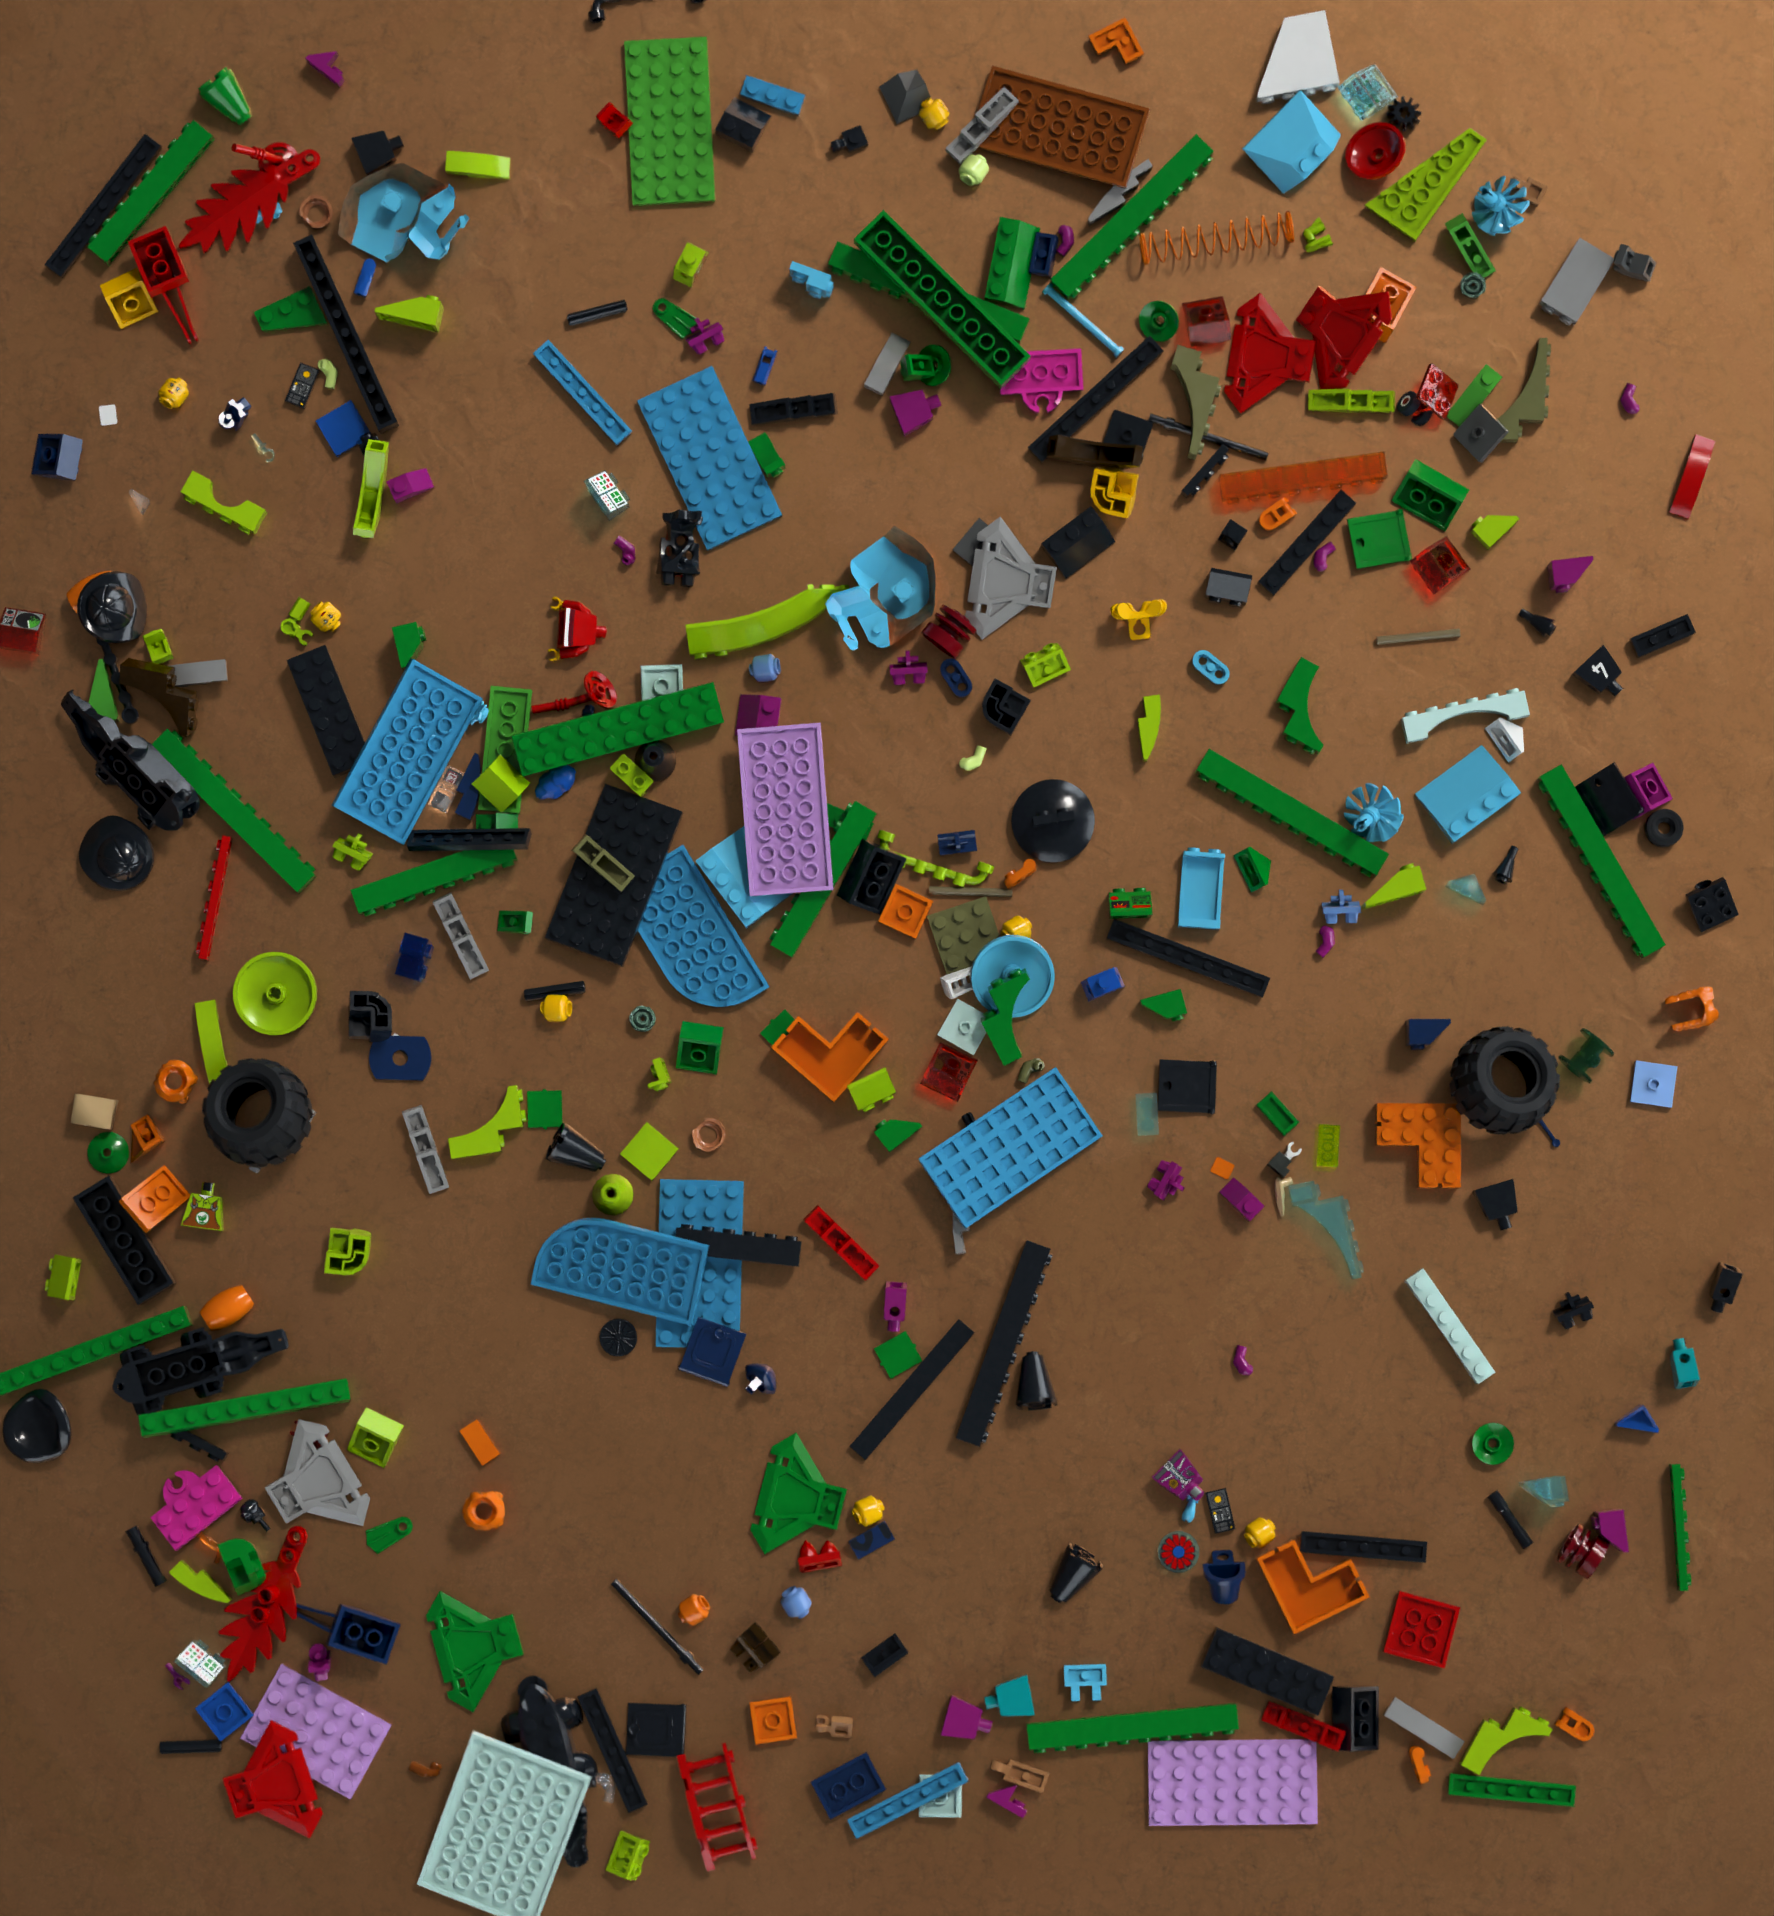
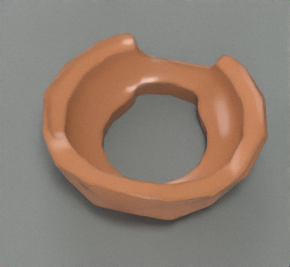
[299,195,333,228]
[692,1118,725,1152]

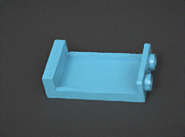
[1178,847,1225,930]

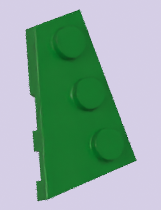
[254,286,328,332]

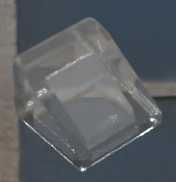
[129,489,151,515]

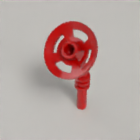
[232,142,298,172]
[531,671,617,714]

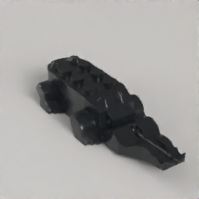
[61,690,200,831]
[113,1327,289,1415]

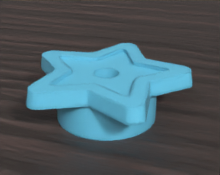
[470,701,489,725]

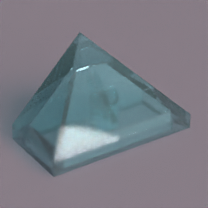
[1445,874,1486,905]

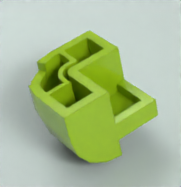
[324,1227,371,1275]

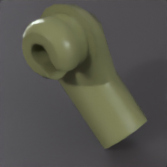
[1017,1058,1045,1084]

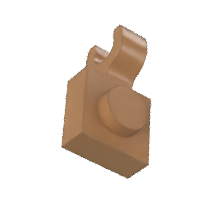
[1512,176,1547,206]
[816,1715,853,1738]

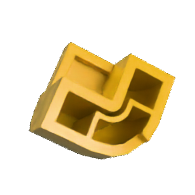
[1091,467,1139,518]

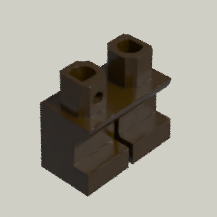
[730,1621,781,1672]

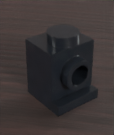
[1218,519,1248,551]

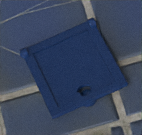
[678,1317,747,1387]

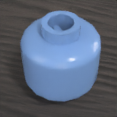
[749,654,781,682]
[780,1586,811,1618]

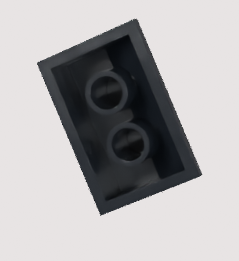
[1041,506,1115,579]
[837,839,907,915]
[1332,1686,1379,1752]

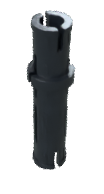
[125,1525,167,1587]

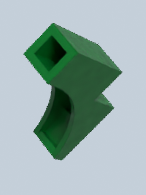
[1276,657,1324,755]
[981,968,1030,1066]

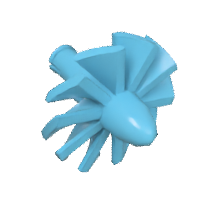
[1472,176,1530,236]
[1344,783,1404,842]

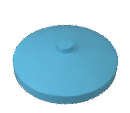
[971,935,1055,1018]

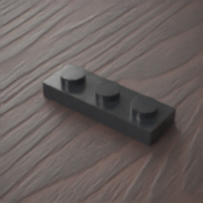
[1181,444,1229,498]
[1630,614,1696,658]
[170,1431,229,1462]

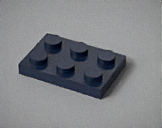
[811,1752,886,1819]

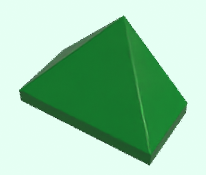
[1233,847,1271,893]

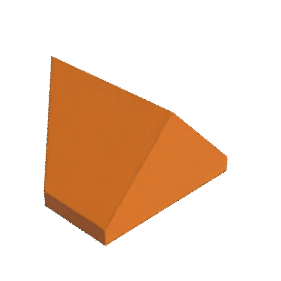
[130,1114,165,1164]

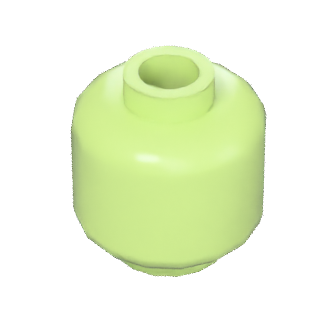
[958,154,989,186]

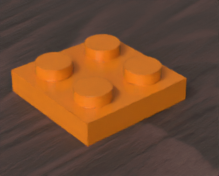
[878,884,933,939]
[749,1696,797,1745]

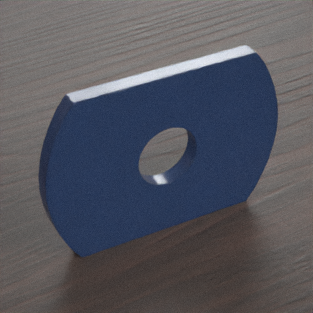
[369,1036,432,1081]

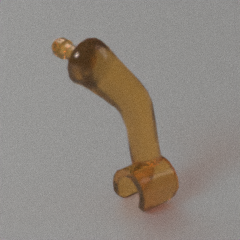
[196,1532,221,1564]

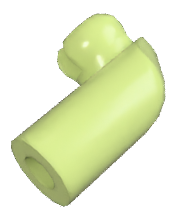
[318,359,338,389]
[959,745,987,771]

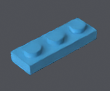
[740,75,805,116]

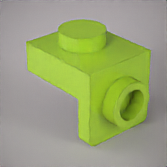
[143,629,174,664]

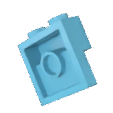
[789,261,834,299]

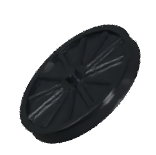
[599,1319,637,1356]

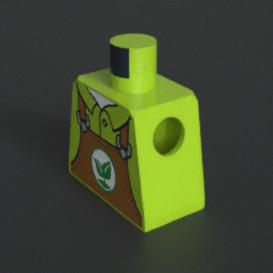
[673,242,709,288]
[181,1182,223,1231]

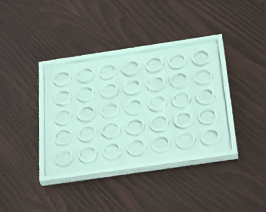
[417,1731,592,1916]

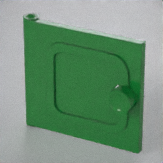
[1347,509,1412,569]

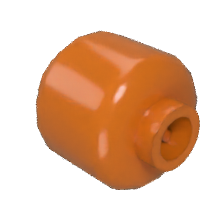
[678,1594,710,1626]

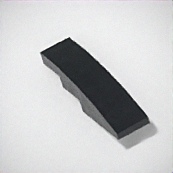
[749,393,838,425]

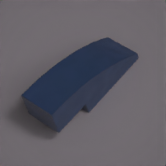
[455,753,481,821]

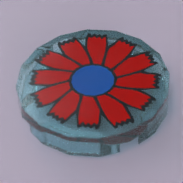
[1158,1531,1199,1573]

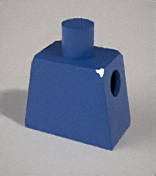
[1081,967,1125,1002]

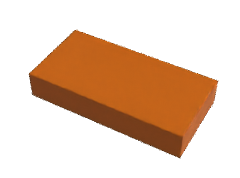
[460,1419,500,1466]

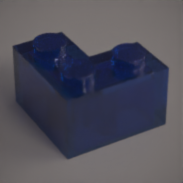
[395,933,434,982]

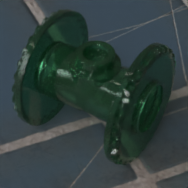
[1558,1028,1614,1084]

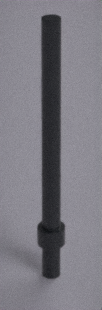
[1148,413,1269,461]
[611,1578,704,1675]

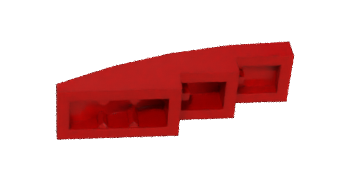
[803,1205,880,1281]

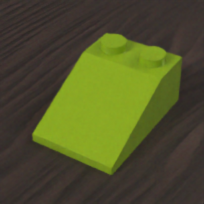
[375,295,444,333]
[1362,863,1426,909]
[847,1068,896,1112]

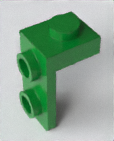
[748,433,786,478]

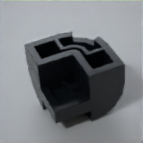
[982,678,1031,736]
[348,991,392,1042]

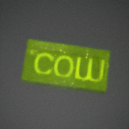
[1316,1124,1340,1167]

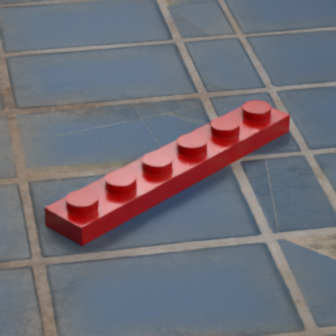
[196,835,233,961]

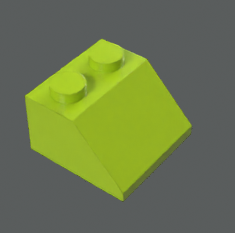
[45,1255,82,1300]
[347,1407,404,1468]

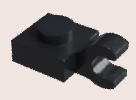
[830,125,868,153]

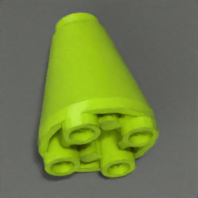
[592,1174,634,1216]

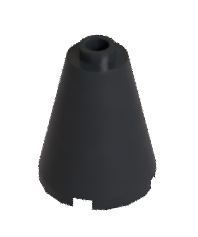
[635,740,676,782]
[545,1123,606,1172]
[1016,1351,1057,1411]
[1049,1543,1104,1603]

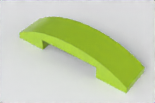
[195,1000,228,1084]

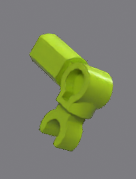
[281,597,313,646]

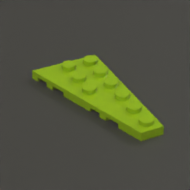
[1364,128,1487,241]

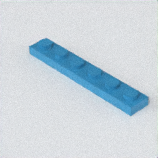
[533,340,632,445]
[847,1763,969,1839]

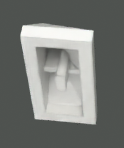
[1485,717,1524,762]

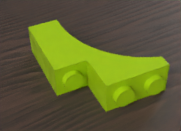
[353,439,389,538]
[448,1085,527,1159]
[1459,1706,1552,1775]

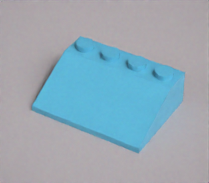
[1415,745,1521,844]
[696,826,793,929]

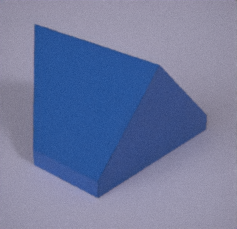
[1614,1405,1659,1433]

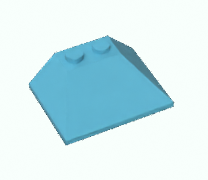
[1242,90,1341,193]

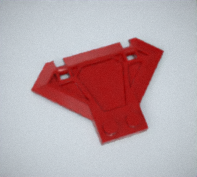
[1296,286,1392,389]
[1224,293,1316,414]
[223,1720,323,1838]

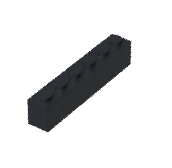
[675,1224,802,1267]

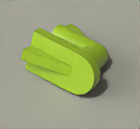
[1303,217,1333,253]

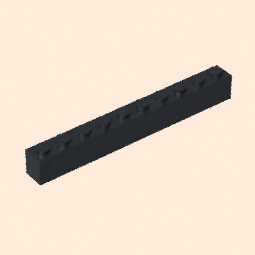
[293,235,399,434]
[956,1240,1053,1447]

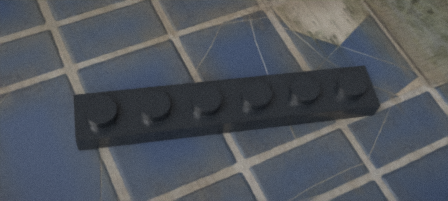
[1258,490,1356,596]
[407,828,532,851]
[1300,1531,1427,1563]
[577,1688,648,1813]

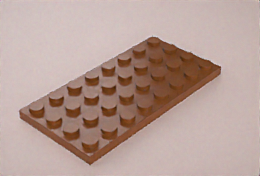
[978,66,1150,189]

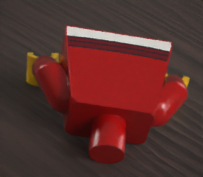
[547,597,607,661]

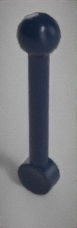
[1539,1120,1560,1147]

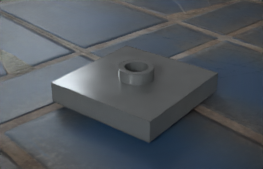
[1453,404,1509,463]
[953,518,996,567]

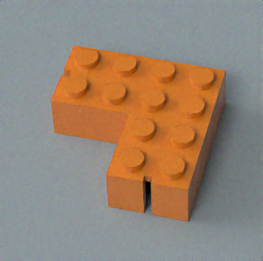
[771,1012,889,1103]
[1375,1103,1461,1188]
[1255,1539,1370,1634]

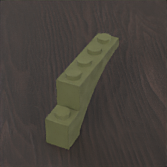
[1496,338,1551,443]
[1170,345,1222,460]

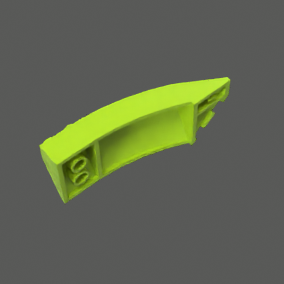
[685,584,850,659]

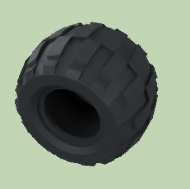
[1449,1026,1560,1135]
[202,1058,313,1167]

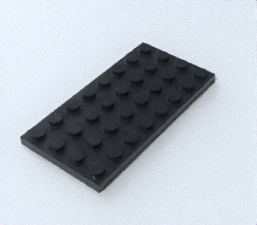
[545,784,683,967]

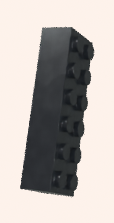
[287,645,365,778]
[73,1176,176,1305]
[1200,1627,1334,1716]

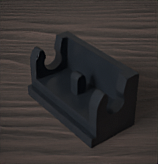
[861,1633,909,1677]

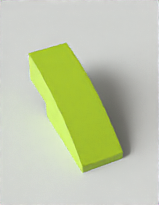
[445,151,510,179]
[1137,694,1161,761]
[169,1560,233,1603]

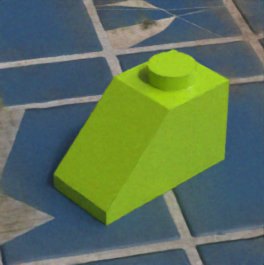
[1471,515,1519,550]

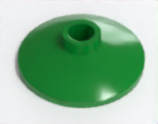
[1139,301,1179,342]
[918,344,951,386]
[87,1132,129,1174]
[1472,1423,1514,1465]

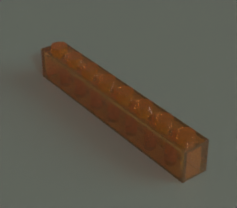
[1218,452,1388,504]

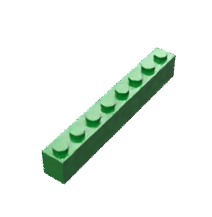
[88,120,215,266]
[769,801,877,957]
[351,850,518,917]

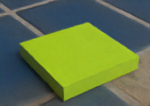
[620,1122,679,1181]

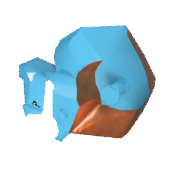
[338,163,469,263]
[825,526,936,650]

